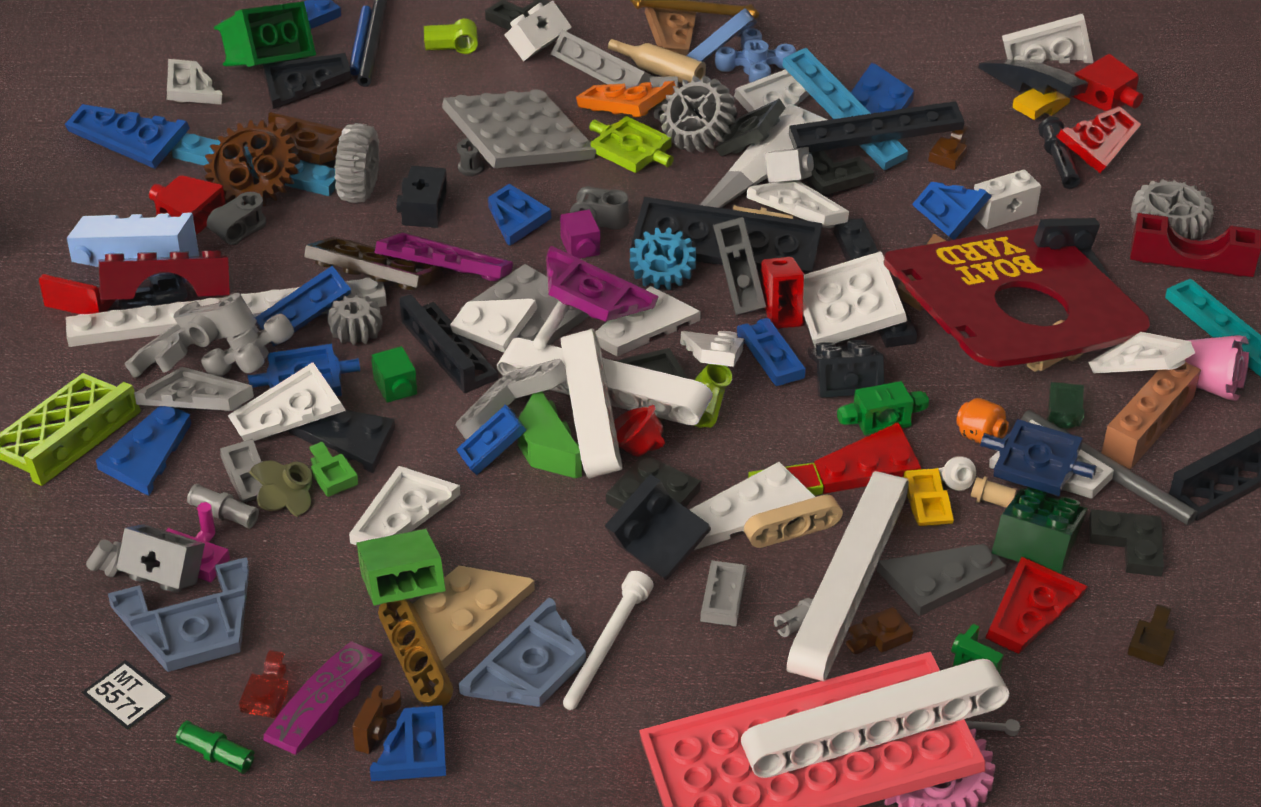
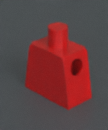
[1072,54,1144,111]
[149,175,225,235]
[761,257,804,329]

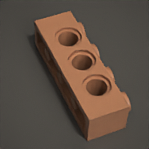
[1101,362,1201,469]

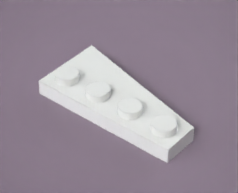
[689,462,815,550]

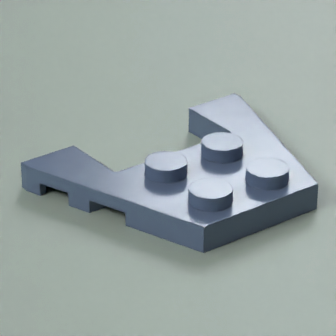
[108,557,249,672]

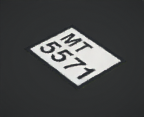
[81,660,171,730]

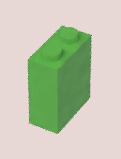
[356,529,446,605]

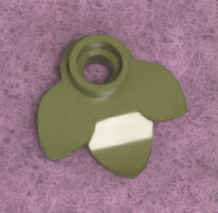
[249,460,312,517]

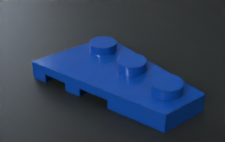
[96,406,191,496]

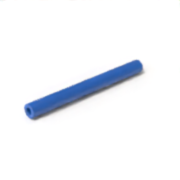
[349,6,372,75]

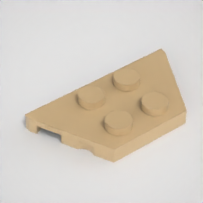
[413,566,535,668]

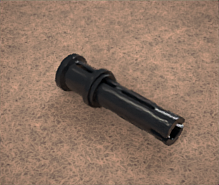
[1038,117,1081,189]

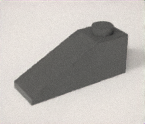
[713,217,767,316]

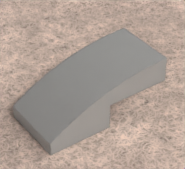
[220,439,263,503]

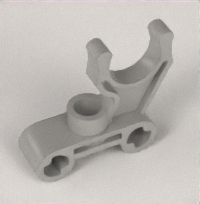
[124,293,257,378]

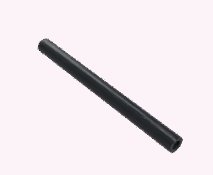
[357,0,388,87]

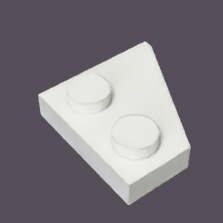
[166,59,222,104]

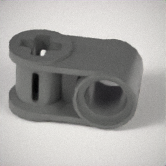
[570,186,629,229]
[207,192,266,245]

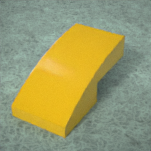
[1013,88,1070,120]
[903,468,954,526]

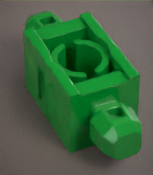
[837,381,929,435]

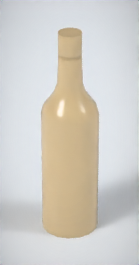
[608,39,706,84]

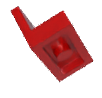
[39,274,115,314]

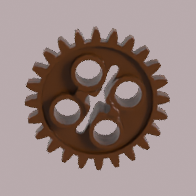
[203,120,300,207]

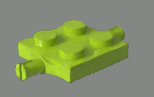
[589,116,674,173]

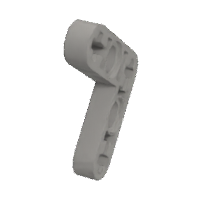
[455,359,567,439]

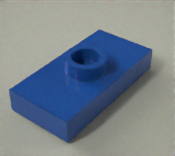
[456,404,527,475]

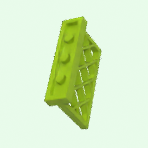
[0,373,141,486]

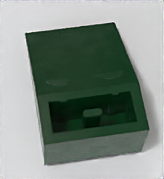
[991,487,1088,574]

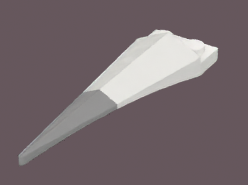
[700,104,827,208]

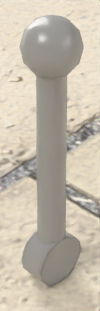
[966,719,1020,736]

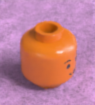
[956,398,1009,444]

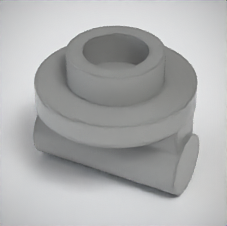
[86,540,121,577]

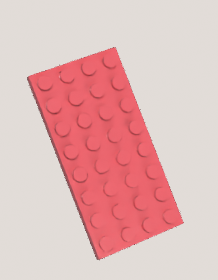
[639,652,985,807]

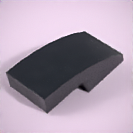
[118,274,187,310]

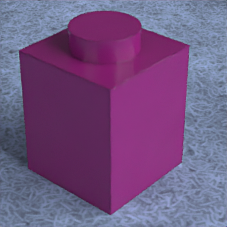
[560,209,600,259]

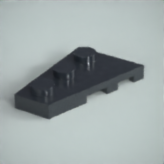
[263,53,351,109]
[289,410,395,474]

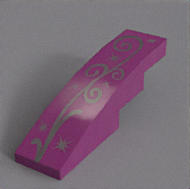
[263,641,382,755]

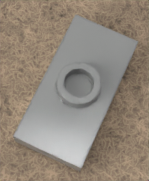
[700,560,747,626]

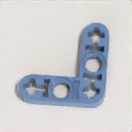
[687,8,757,62]

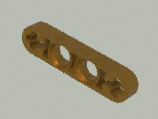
[378,599,453,708]

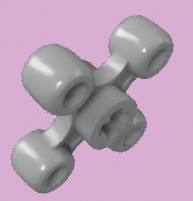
[201,314,294,377]

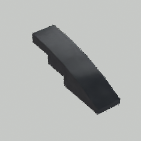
[978,59,1089,97]

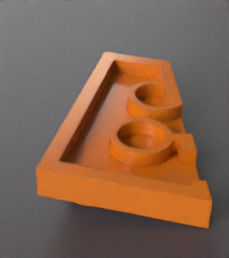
[576,81,675,117]

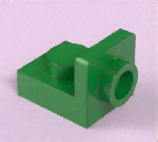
[951,623,1004,674]

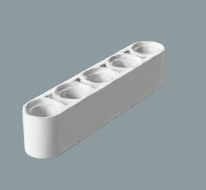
[561,328,622,479]

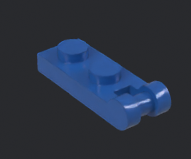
[737,318,806,386]

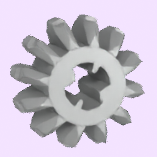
[328,294,383,346]

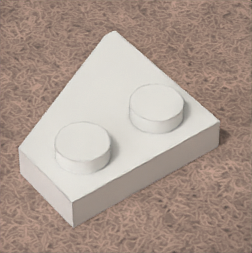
[450,299,538,352]

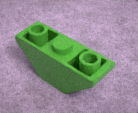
[517,391,582,478]

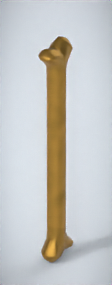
[630,0,759,19]

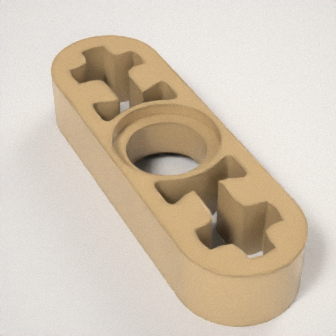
[744,495,843,548]

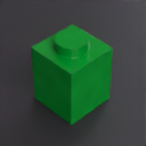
[371,346,417,403]

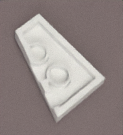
[1002,13,1094,63]
[680,331,744,367]
[228,363,346,441]
[349,466,460,545]

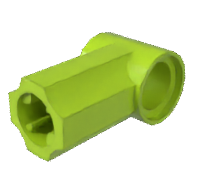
[424,18,478,54]
[694,364,732,428]

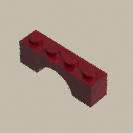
[1130,213,1261,277]
[98,250,230,300]

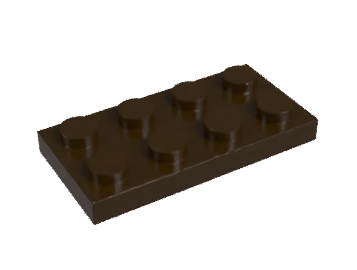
[304,236,444,290]

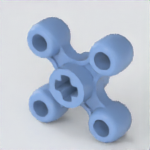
[715,28,796,83]

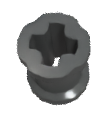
[457,138,484,176]

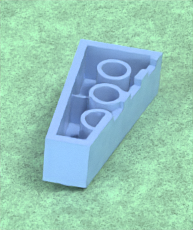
[67,213,199,283]

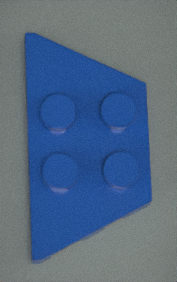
[832,63,914,119]

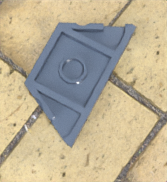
[459,598,586,707]

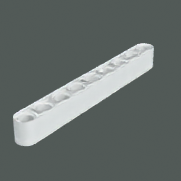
[787,471,909,681]

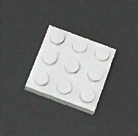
[803,251,907,348]

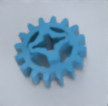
[629,227,696,290]

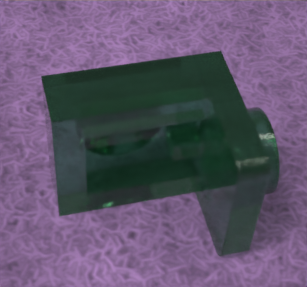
[1047,382,1085,429]

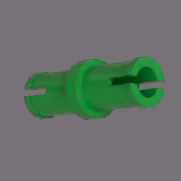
[176,720,255,774]

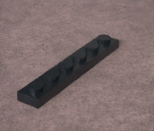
[789,101,965,153]
[833,218,917,348]

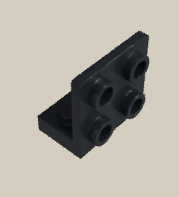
[1033,218,1111,279]
[808,340,884,398]
[605,474,711,580]

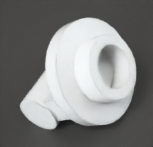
[938,456,976,491]

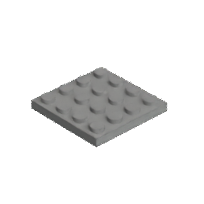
[442,89,596,168]

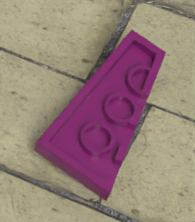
[375,232,513,281]

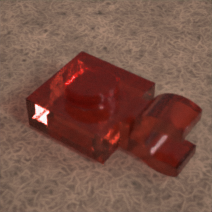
[239,650,289,719]

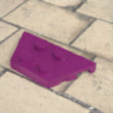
[546,246,659,322]

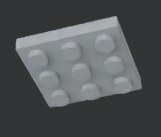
[460,264,589,345]

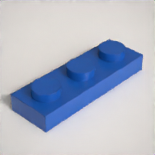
[255,266,352,347]

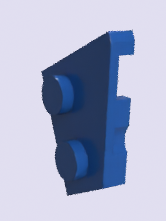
[912,182,992,240]

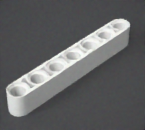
[497,338,712,425]
[741,659,1010,778]

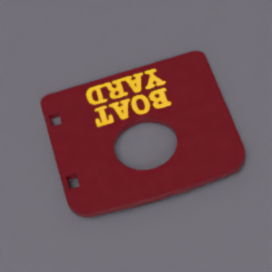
[883,225,1150,367]

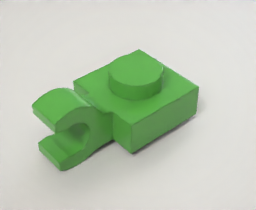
[310,442,358,497]

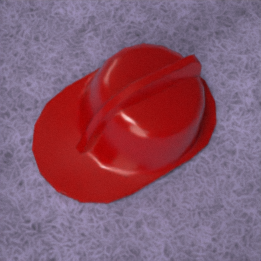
[614,405,665,457]

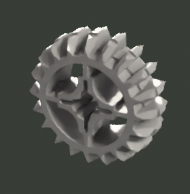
[659,75,737,153]
[334,123,380,203]
[1131,179,1214,240]

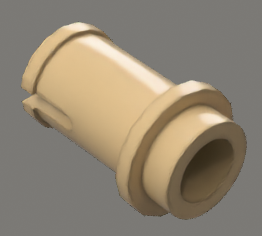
[971,476,1017,508]

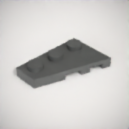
[877,544,1006,616]

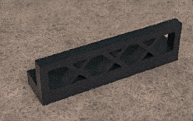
[399,294,498,394]
[1169,428,1261,521]

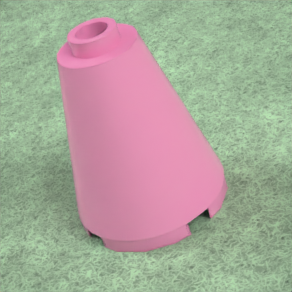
[1185,335,1249,401]

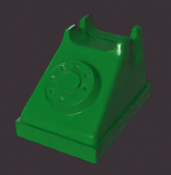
[214,1,316,67]

